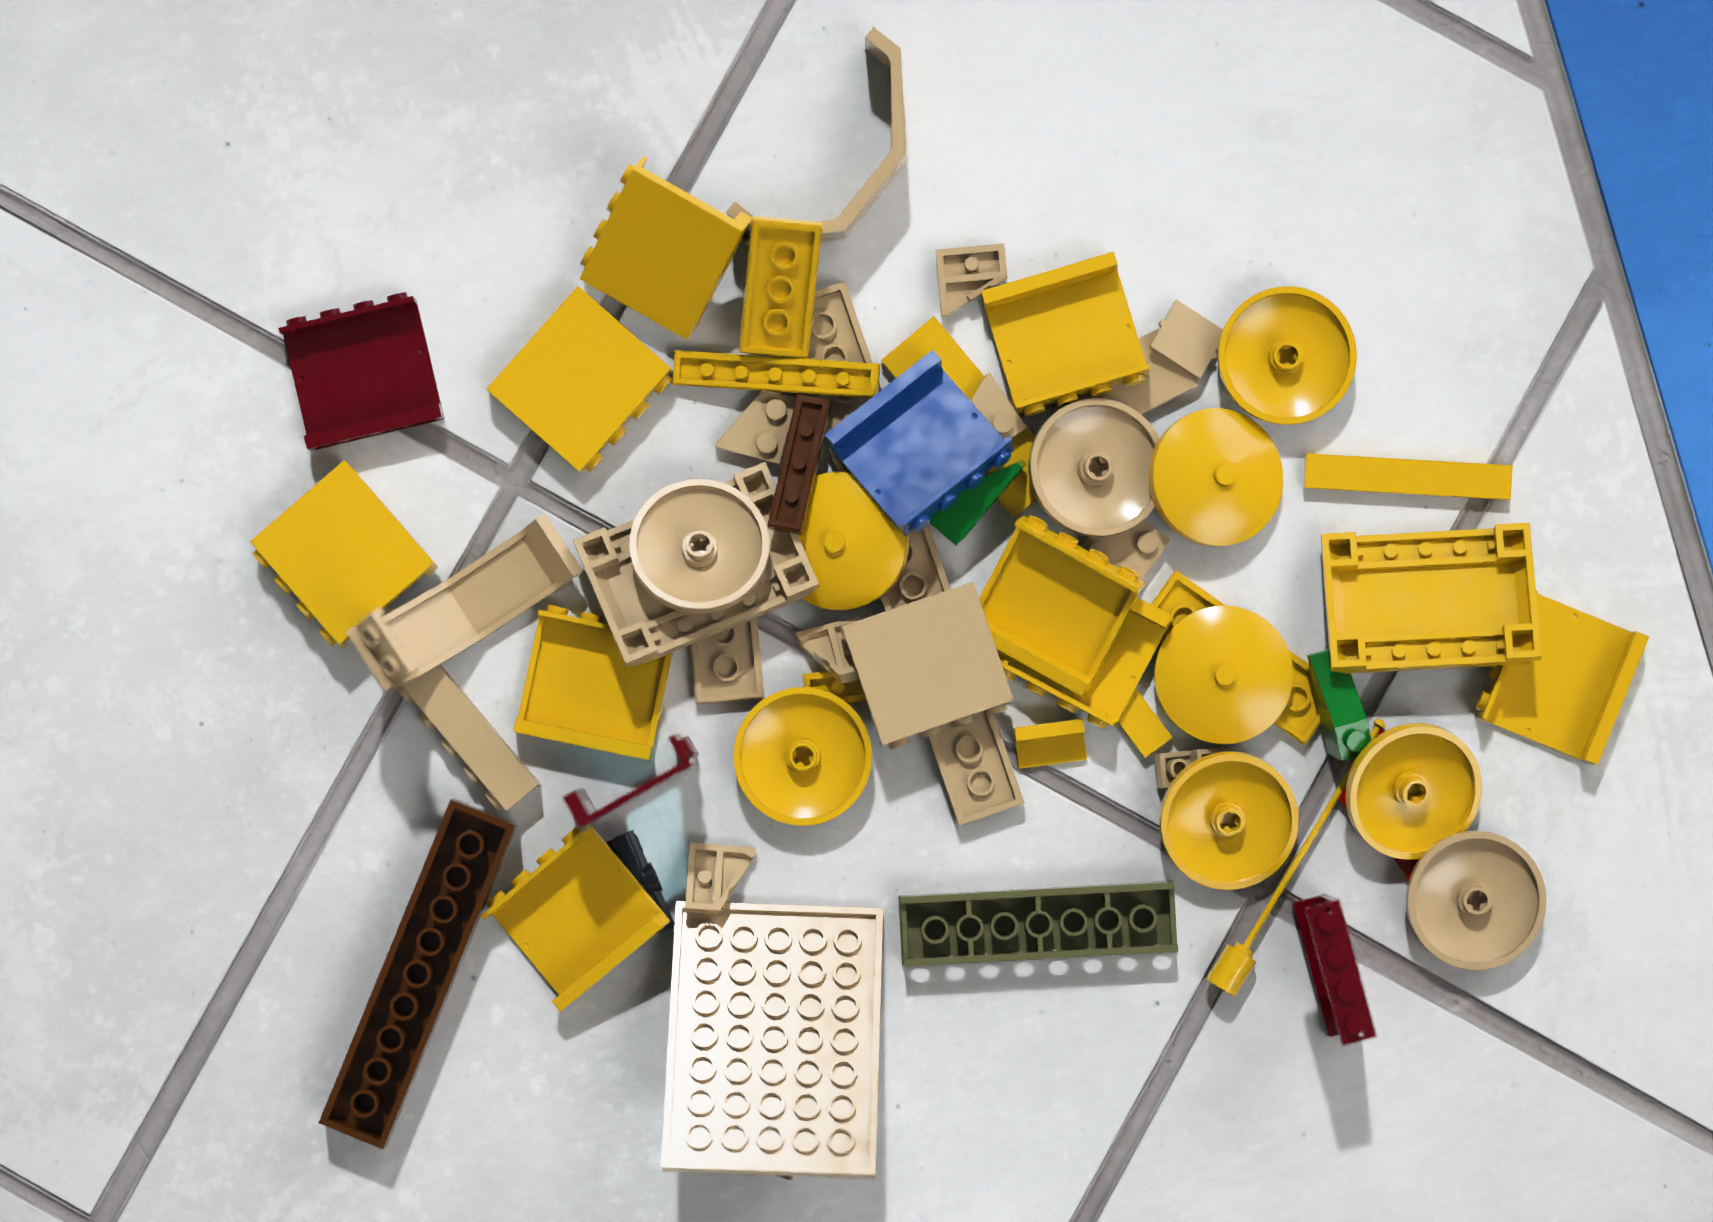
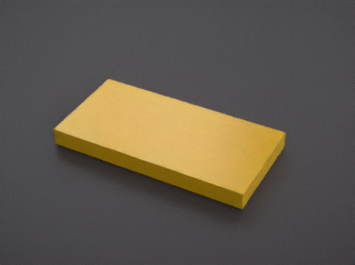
[739,216,823,359]

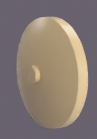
[1028,398,1159,537]
[630,479,769,614]
[1406,831,1546,970]

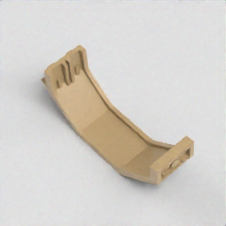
[726,27,906,252]
[346,513,583,691]

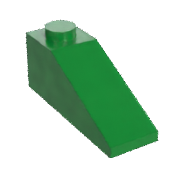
[929,460,1027,546]
[1307,649,1371,761]

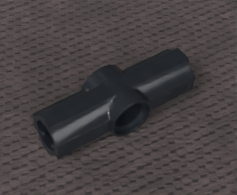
[606,829,675,934]

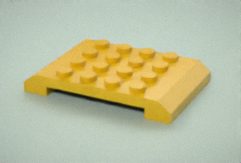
[1321,523,1542,674]

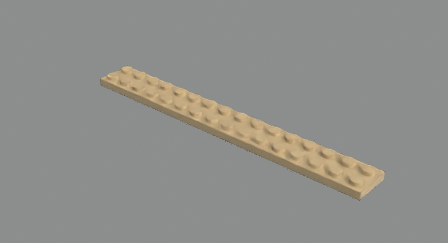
[802,281,1025,826]

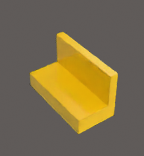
[1013,718,1087,769]

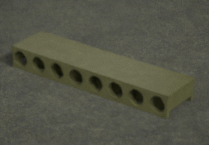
[898,881,1178,967]

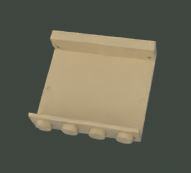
[840,582,1014,750]

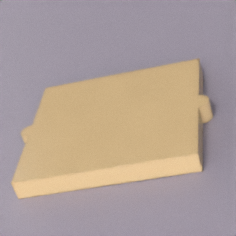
[1148,300,1223,380]

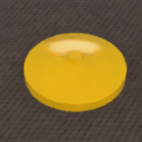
[1217,286,1357,425]
[1149,408,1283,547]
[797,472,909,610]
[1154,606,1293,744]
[733,687,872,826]
[1345,723,1482,860]
[1159,751,1299,890]

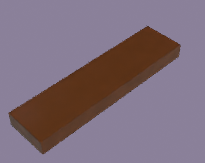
[767,394,832,535]

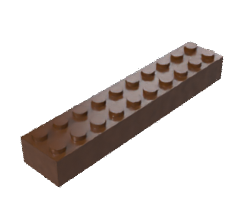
[319,798,518,1149]

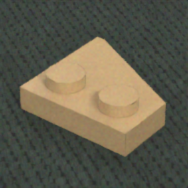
[935,243,1008,317]
[715,391,796,465]
[795,616,861,684]

